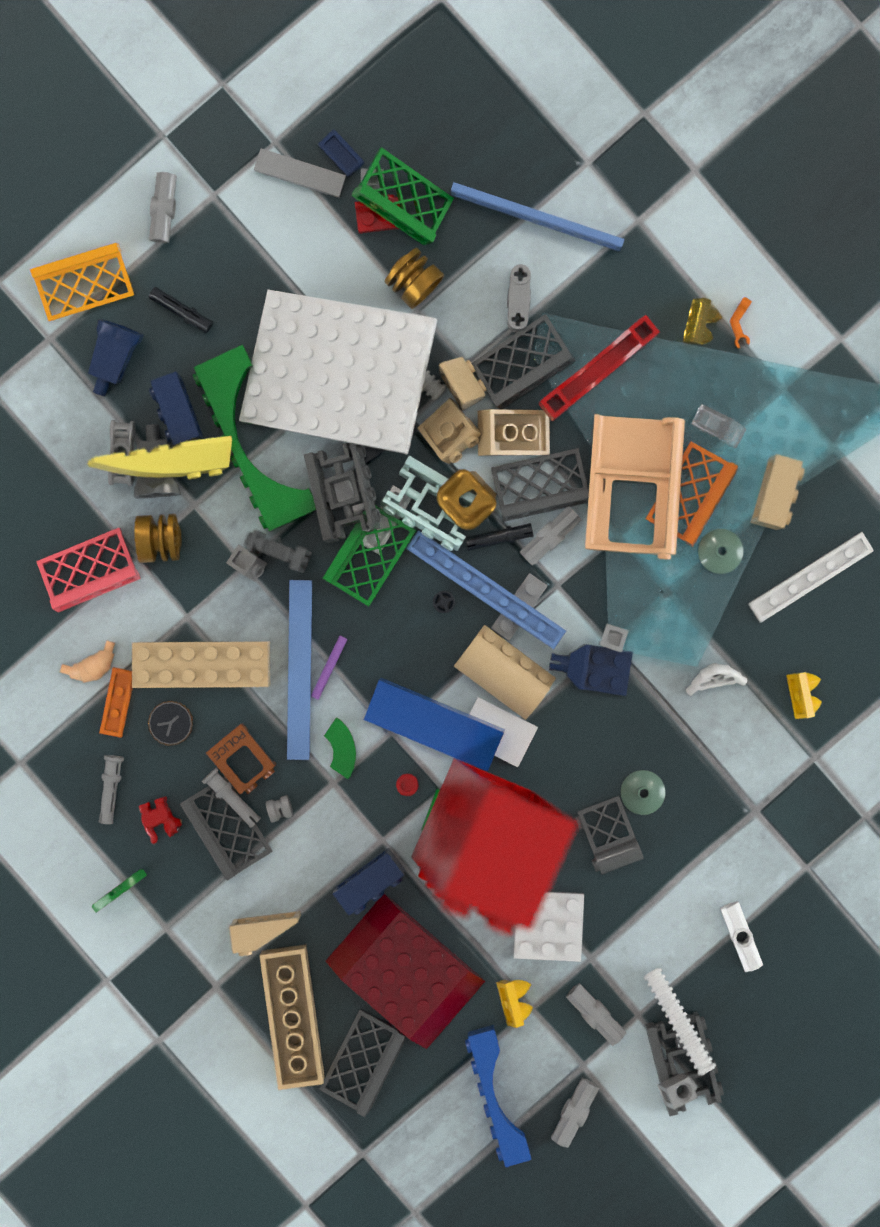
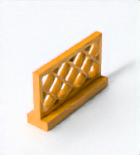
[30,243,135,321]

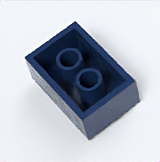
[149,372,204,446]
[333,848,405,915]

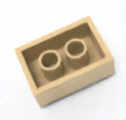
[750,454,805,530]

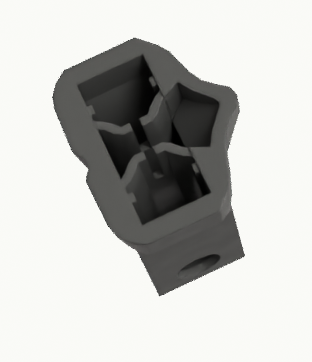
[134,424,181,499]

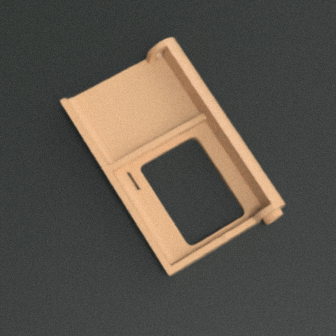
[585,414,685,560]

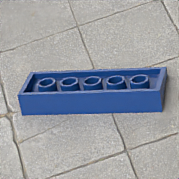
[364,678,505,772]

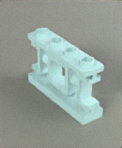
[381,456,476,551]

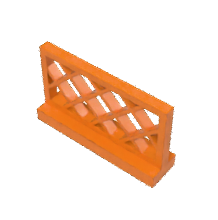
[646,442,738,547]

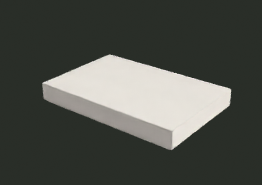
[469,697,538,767]

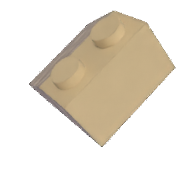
[439,357,487,411]
[478,409,550,456]
[229,911,301,956]

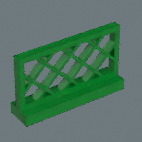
[351,147,454,245]
[323,505,416,607]

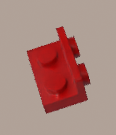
[355,194,400,233]

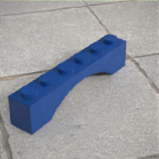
[465,1025,531,1167]

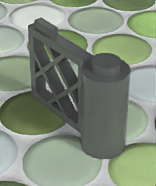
[575,796,644,875]

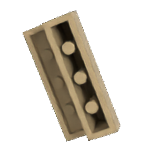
[454,625,556,720]

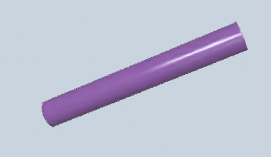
[311,635,347,700]

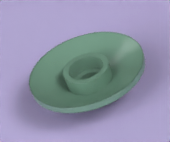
[698,529,743,574]
[620,770,665,815]

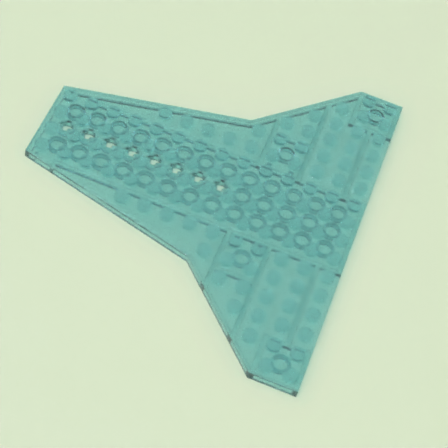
[533,313,880,667]

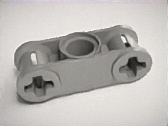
[507,264,531,333]
[108,420,136,486]

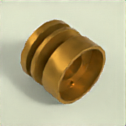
[384,248,444,309]
[134,514,182,563]

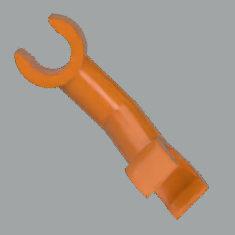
[730,297,752,349]

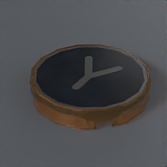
[148,701,193,746]

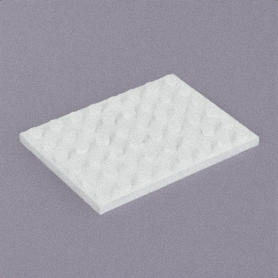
[239,290,437,454]

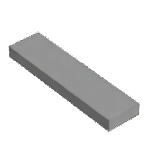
[254,148,346,198]

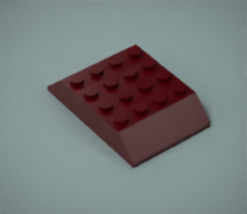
[326,894,485,1049]

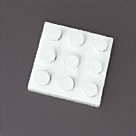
[513,892,584,962]

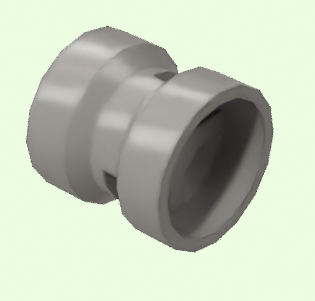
[266,795,294,823]

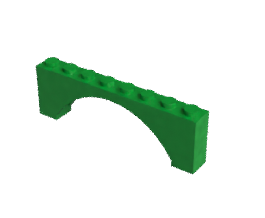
[193,345,316,532]

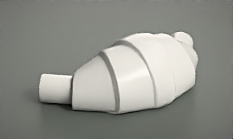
[686,663,747,696]

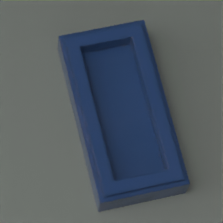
[318,129,364,178]

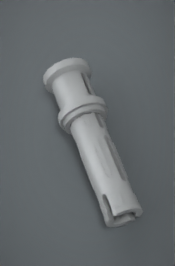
[99,755,124,824]
[201,768,261,828]

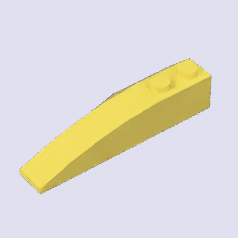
[87,436,232,479]

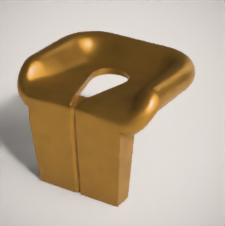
[437,469,497,530]

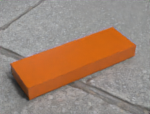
[99,667,132,738]

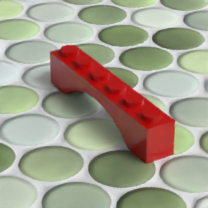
[539,314,660,421]

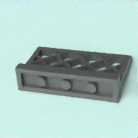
[471,314,576,409]
[491,448,589,522]
[180,776,273,881]
[319,1009,407,1117]

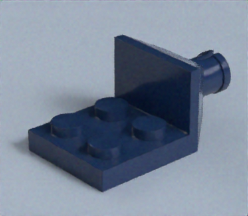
[549,644,633,696]

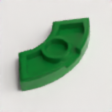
[324,717,356,779]
[92,869,147,913]

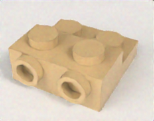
[417,398,482,464]

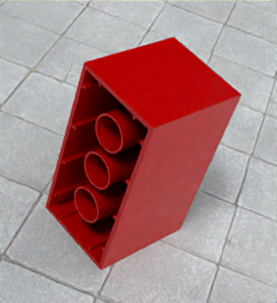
[411,758,578,936]

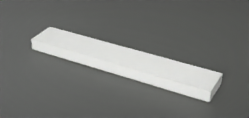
[748,532,874,623]

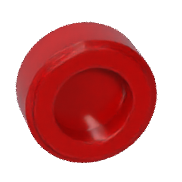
[396,773,419,796]

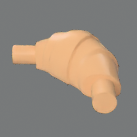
[60,640,115,683]

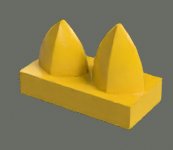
[786,672,822,719]
[496,980,533,1028]

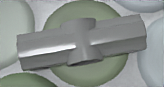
[149,172,177,243]
[520,506,581,566]
[566,983,626,1046]
[551,1078,599,1148]

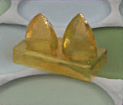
[683,298,723,345]

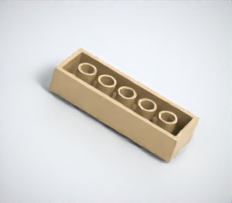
[132,641,270,688]
[260,944,325,1090]

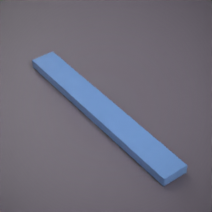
[451,182,624,251]
[406,530,567,650]
[287,580,312,760]

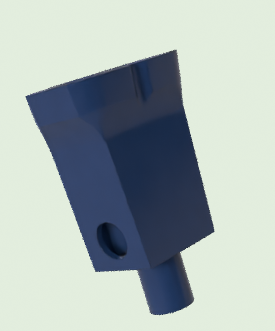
[88,319,144,396]

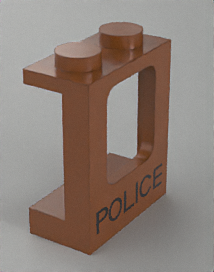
[206,723,277,794]

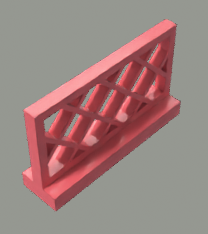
[36,528,141,613]

